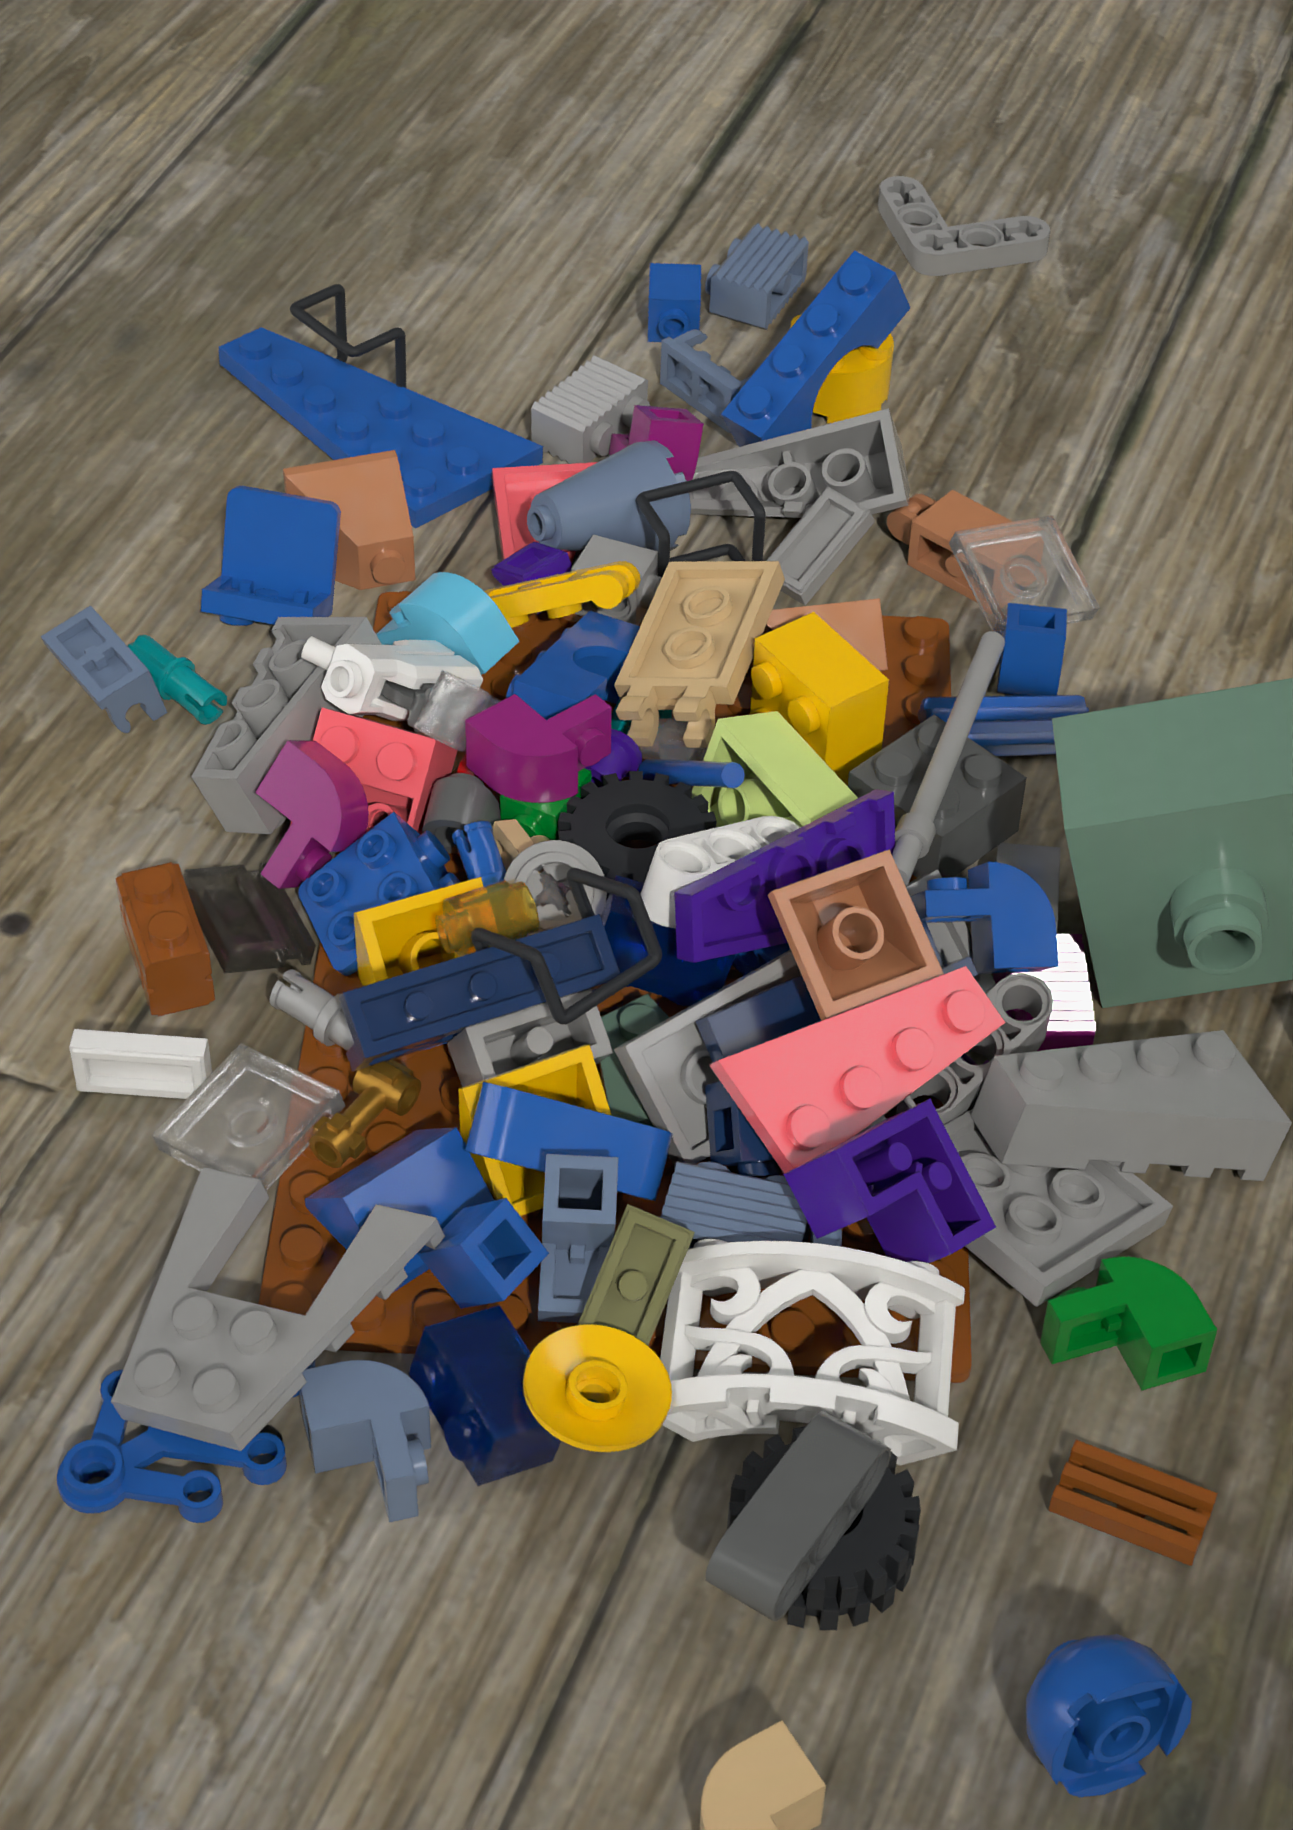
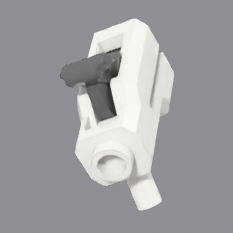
[301,636,483,733]

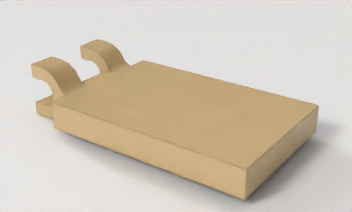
[614,561,785,748]

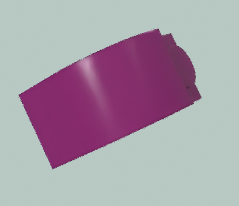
[609,405,704,481]
[465,694,612,803]
[255,740,369,889]

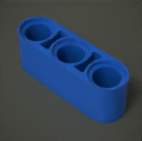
[465,1082,673,1201]

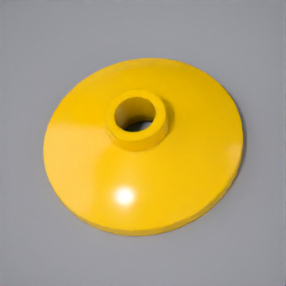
[523,1324,672,1452]

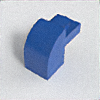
[997,603,1067,696]
[910,862,1059,974]

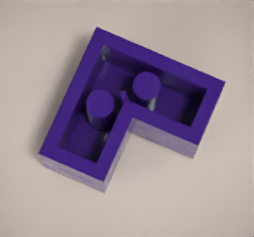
[783,1099,996,1264]

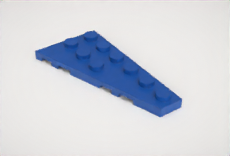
[218,327,543,529]

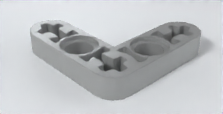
[878,176,1051,276]

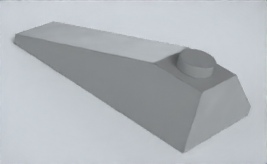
[689,408,910,518]

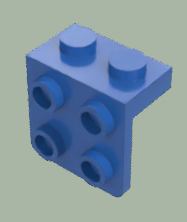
[201,486,341,625]
[298,812,461,976]

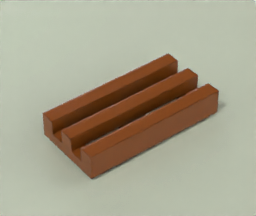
[1049,1439,1218,1566]

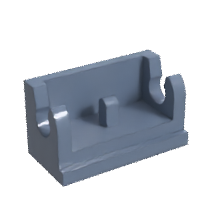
[660,329,751,434]
[41,605,168,733]

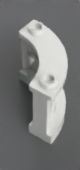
[660,1239,965,1466]

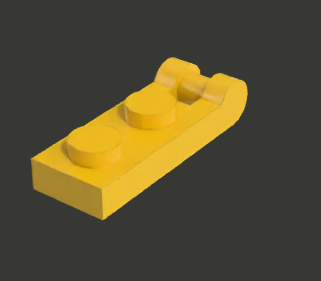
[484,561,640,628]

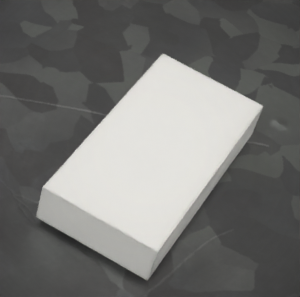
[69,1029,213,1100]

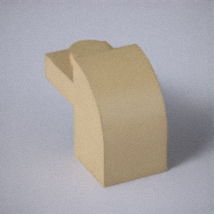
[699,1720,826,1830]

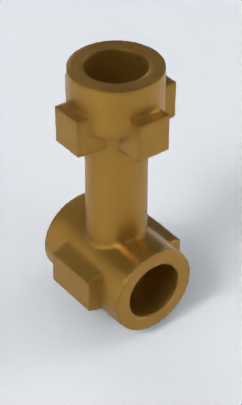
[309,1060,421,1168]

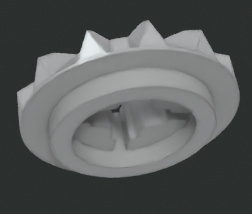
[502,840,607,936]

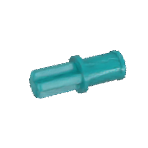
[128,635,228,725]

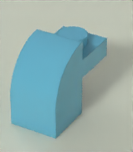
[376,572,519,675]

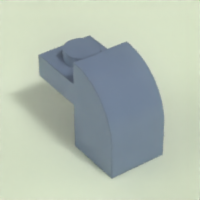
[538,1154,619,1323]
[299,1360,431,1522]

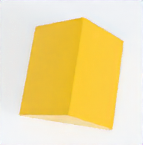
[354,877,496,986]
[459,1044,612,1216]

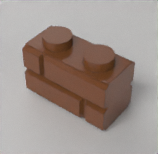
[115,862,215,1017]

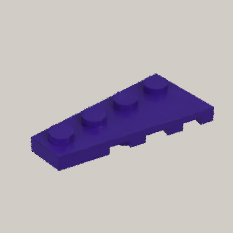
[674,789,895,963]

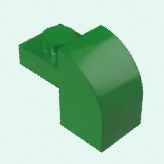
[1040,1257,1217,1391]

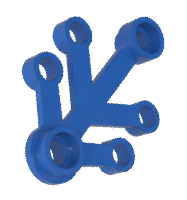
[57,1360,316,1523]

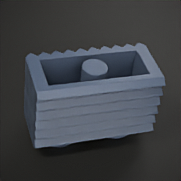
[705,223,809,330]
[660,1162,811,1249]

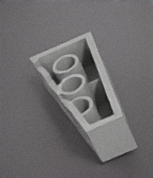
[192,617,382,834]
[971,1030,1292,1181]

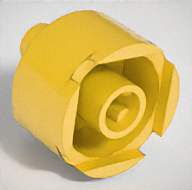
[790,314,894,424]

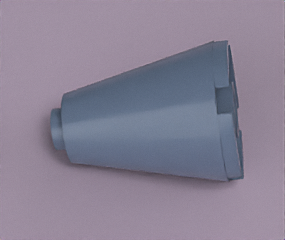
[527,440,691,552]

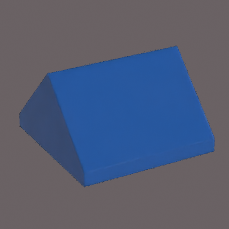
[305,1127,494,1292]

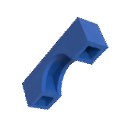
[721,250,910,447]

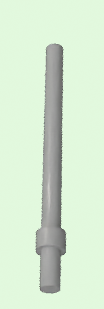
[892,631,1005,886]

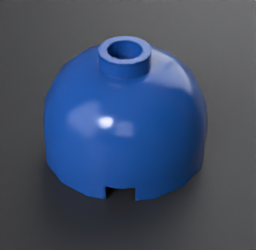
[1026,1634,1192,1797]

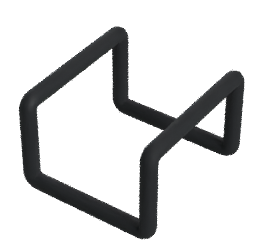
[290,284,407,388]
[636,471,766,577]
[471,868,662,1025]

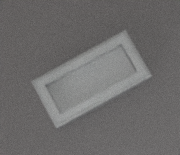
[766,487,875,606]

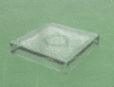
[949,515,1100,636]
[152,1043,345,1191]

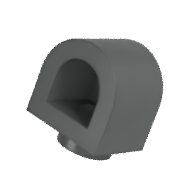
[422,773,501,853]

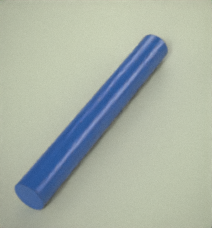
[639,759,745,788]

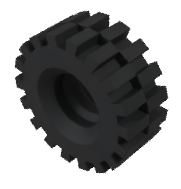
[558,771,717,927]
[727,1426,921,1631]

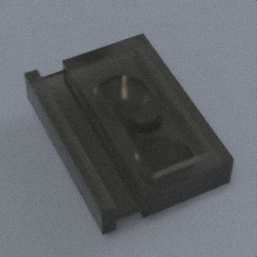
[183,862,316,974]

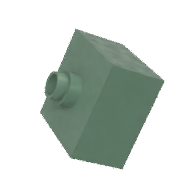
[1052,678,1293,1008]

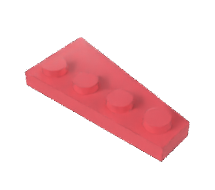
[709,966,1005,1174]

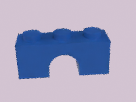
[506,611,640,720]

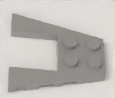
[111,1167,445,1451]

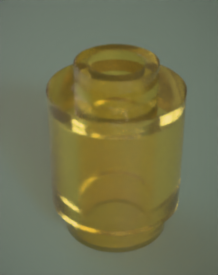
[435,880,539,957]

